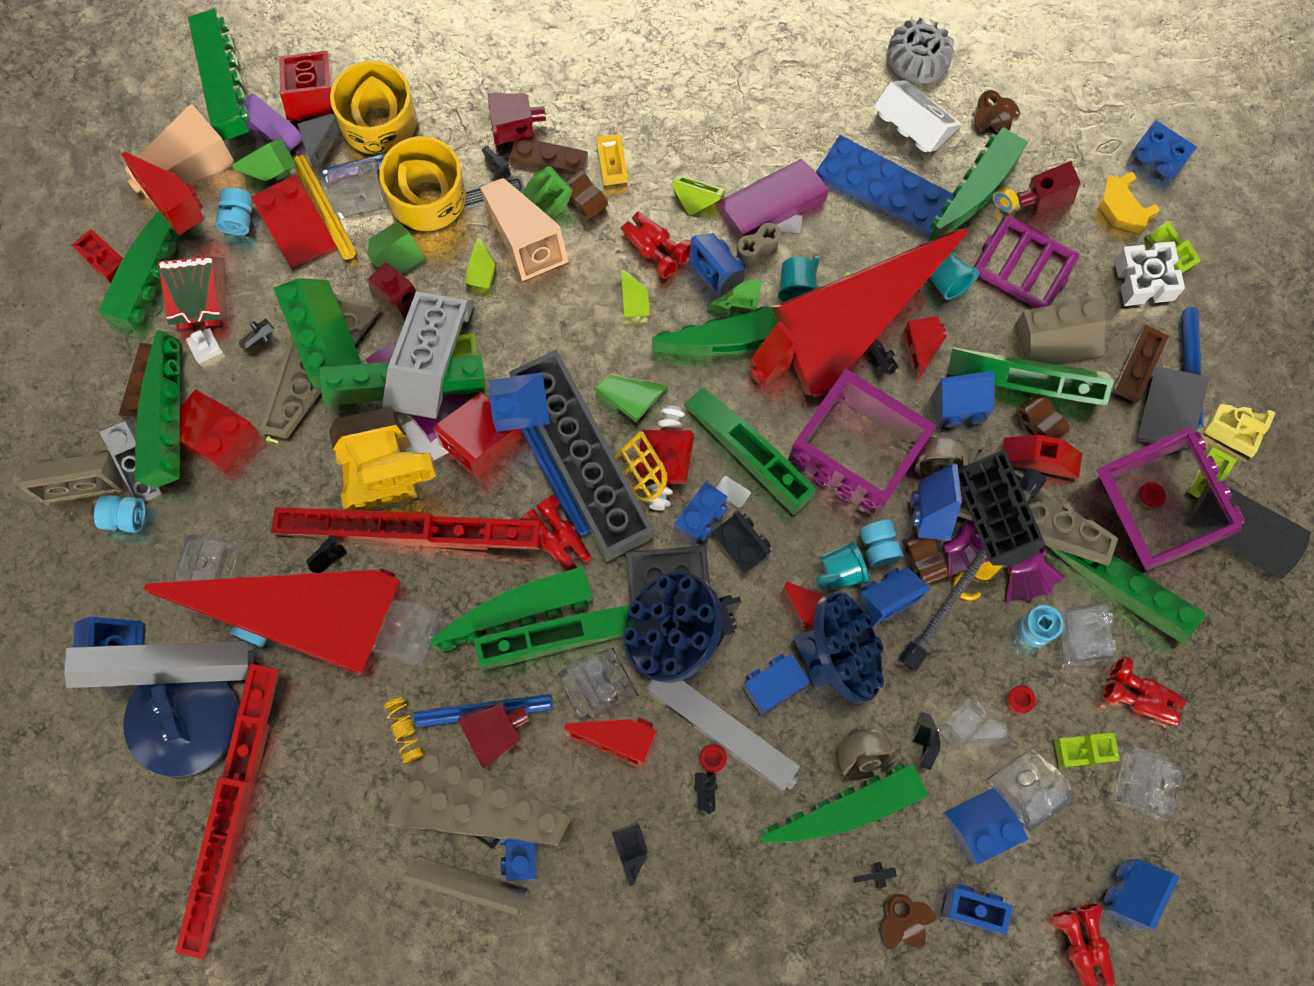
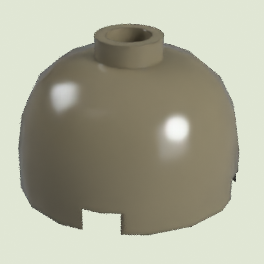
[915,433,970,477]
[838,727,897,780]

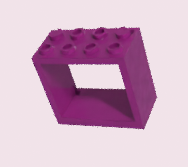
[788,369,937,517]
[1096,426,1245,572]

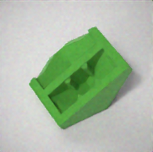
[523,166,573,219]
[367,221,426,275]

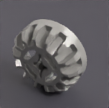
[887,18,954,84]

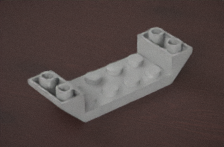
[382,291,474,419]

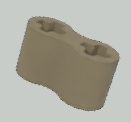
[736,223,781,267]

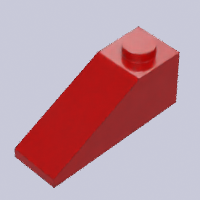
[749,321,798,388]

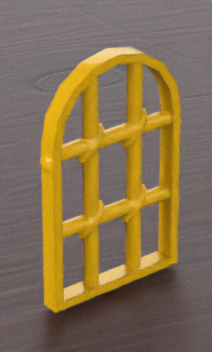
[614,431,667,502]

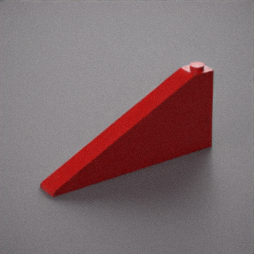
[771,228,968,398]
[143,568,400,675]

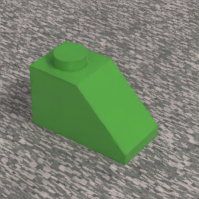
[232,139,297,182]

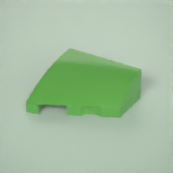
[707,280,762,316]
[596,374,668,422]

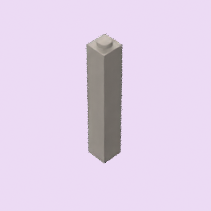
[64,641,254,688]
[646,680,800,792]

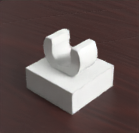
[186,328,223,364]

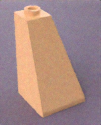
[125,104,235,199]
[480,178,568,281]

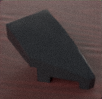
[912,711,941,770]
[611,822,648,886]

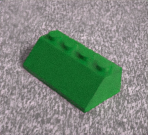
[273,278,362,390]

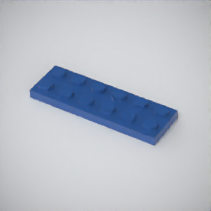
[816,135,955,237]

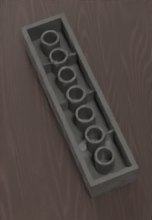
[509,349,654,562]

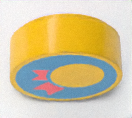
[993,187,1019,213]

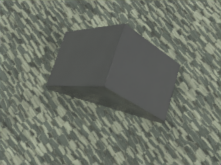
[298,114,340,168]

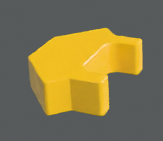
[1099,172,1160,234]

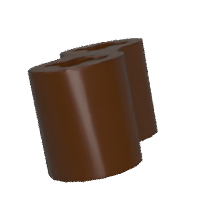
[564,170,608,220]
[1017,394,1070,439]
[902,534,948,584]

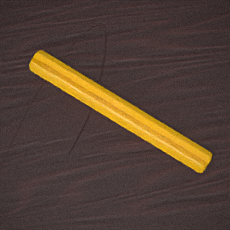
[294,155,357,260]

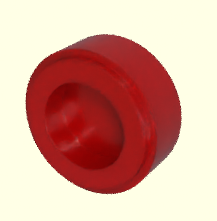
[1136,482,1166,510]
[1006,685,1036,714]
[699,744,727,773]

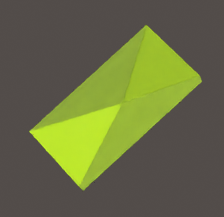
[672,175,725,216]

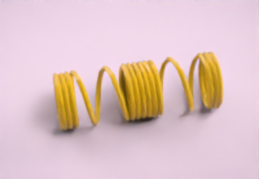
[384,697,424,763]

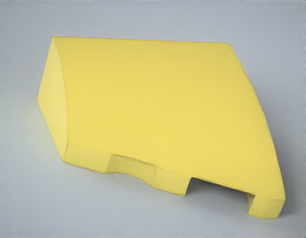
[1203,404,1275,458]

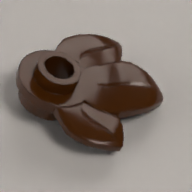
[974,90,1020,133]
[881,894,936,949]

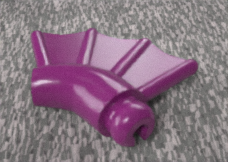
[943,519,990,578]
[1006,548,1065,602]

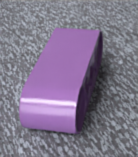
[243,93,303,152]

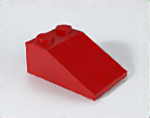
[279,50,334,120]
[121,152,204,236]
[250,174,337,270]
[180,389,258,473]
[564,718,657,768]

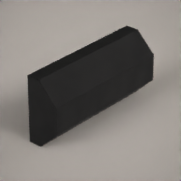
[958,449,1045,566]
[1183,485,1311,578]

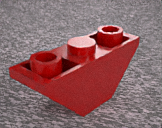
[1002,434,1082,480]

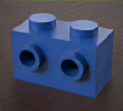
[1132,120,1197,180]
[673,481,728,546]
[743,653,810,715]
[500,839,538,881]
[942,884,1013,935]

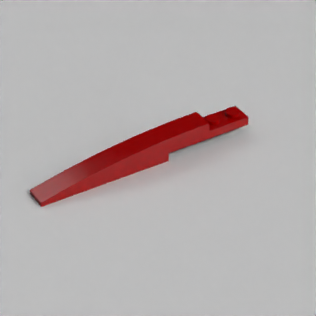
[271,507,541,550]
[175,663,280,959]

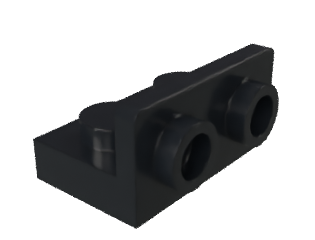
[711,510,771,576]
[718,595,742,647]

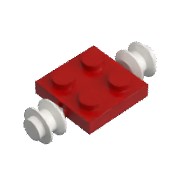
[634,405,695,510]

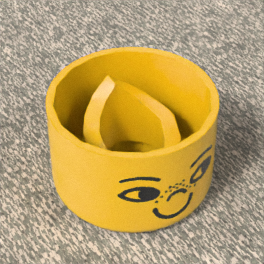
[330,61,417,155]
[380,136,466,231]

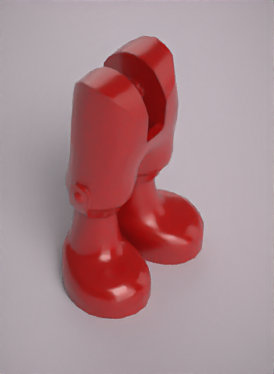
[620,211,690,279]
[519,494,592,571]
[1102,655,1187,726]
[1049,903,1115,986]

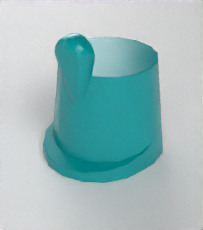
[929,251,979,300]
[778,256,820,302]
[816,541,869,590]

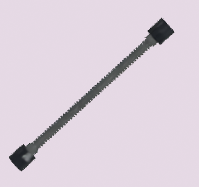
[898,468,1047,672]

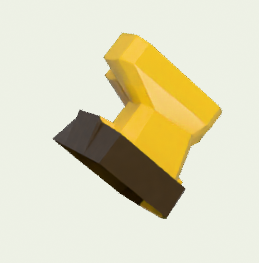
[329,407,436,511]

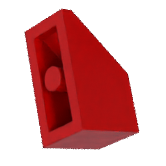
[904,316,946,378]
[782,581,826,631]

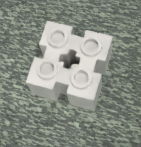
[1114,242,1185,306]

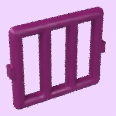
[974,215,1079,308]

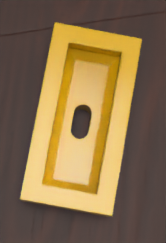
[596,134,628,186]

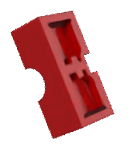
[72,229,123,283]

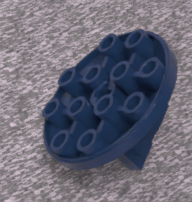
[623,572,723,683]
[794,592,884,704]
[123,681,239,777]

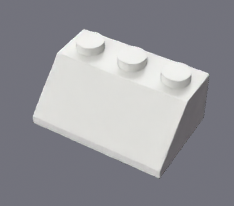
[874,80,962,152]

